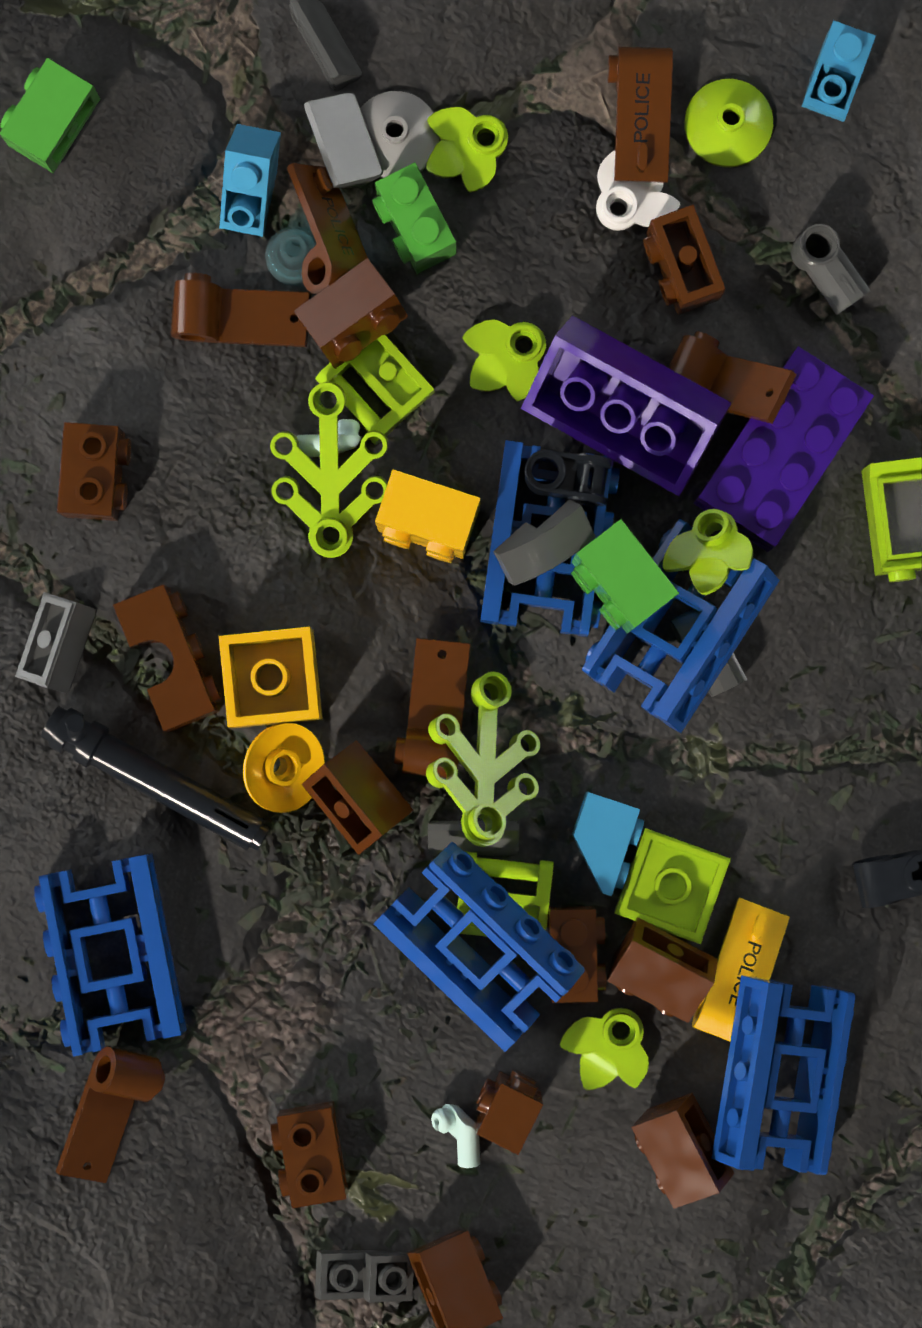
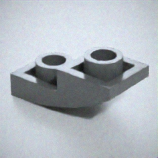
[493,499,596,586]
[315,1250,414,1303]

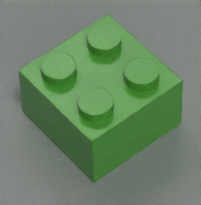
[571,519,679,634]

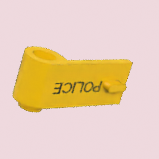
[692,897,790,1042]

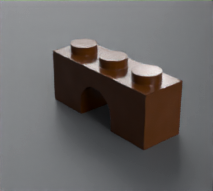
[113,584,222,732]

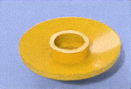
[243,722,325,813]

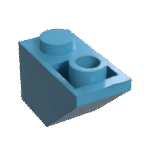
[801,20,876,122]
[219,124,281,237]
[572,792,644,896]

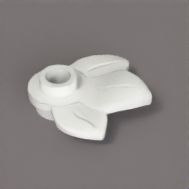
[596,150,680,231]

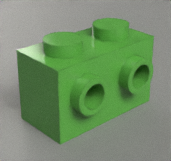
[0,58,100,174]
[372,162,456,274]

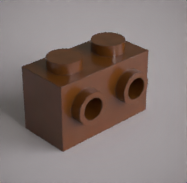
[643,204,726,315]
[294,258,408,369]
[57,422,131,521]
[301,740,414,855]
[548,906,606,1003]
[607,917,718,1023]
[476,1070,543,1155]
[631,1092,734,1209]
[271,1101,349,1208]
[407,1231,503,1328]

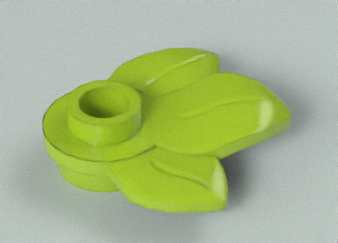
[426,107,508,193]
[463,319,546,402]
[663,509,753,595]
[560,1008,649,1090]

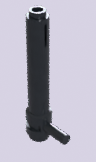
[41,706,271,851]

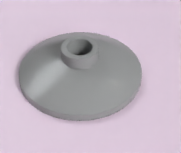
[360,91,440,178]

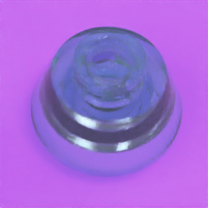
[265,226,317,286]

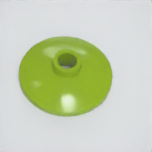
[684,79,773,167]

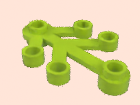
[270,382,389,558]
[426,672,540,847]

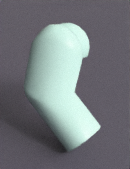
[297,419,362,457]
[431,1104,480,1168]

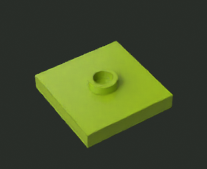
[614,828,731,944]

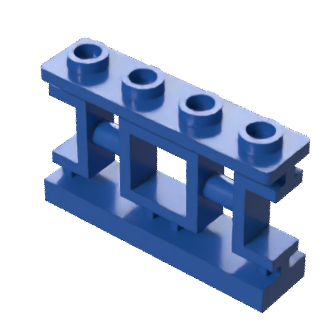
[480,440,620,637]
[582,519,780,733]
[374,842,585,1052]
[34,853,187,1057]
[711,975,855,1175]

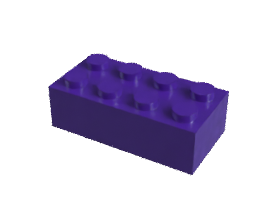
[521,315,732,496]
[693,346,874,552]

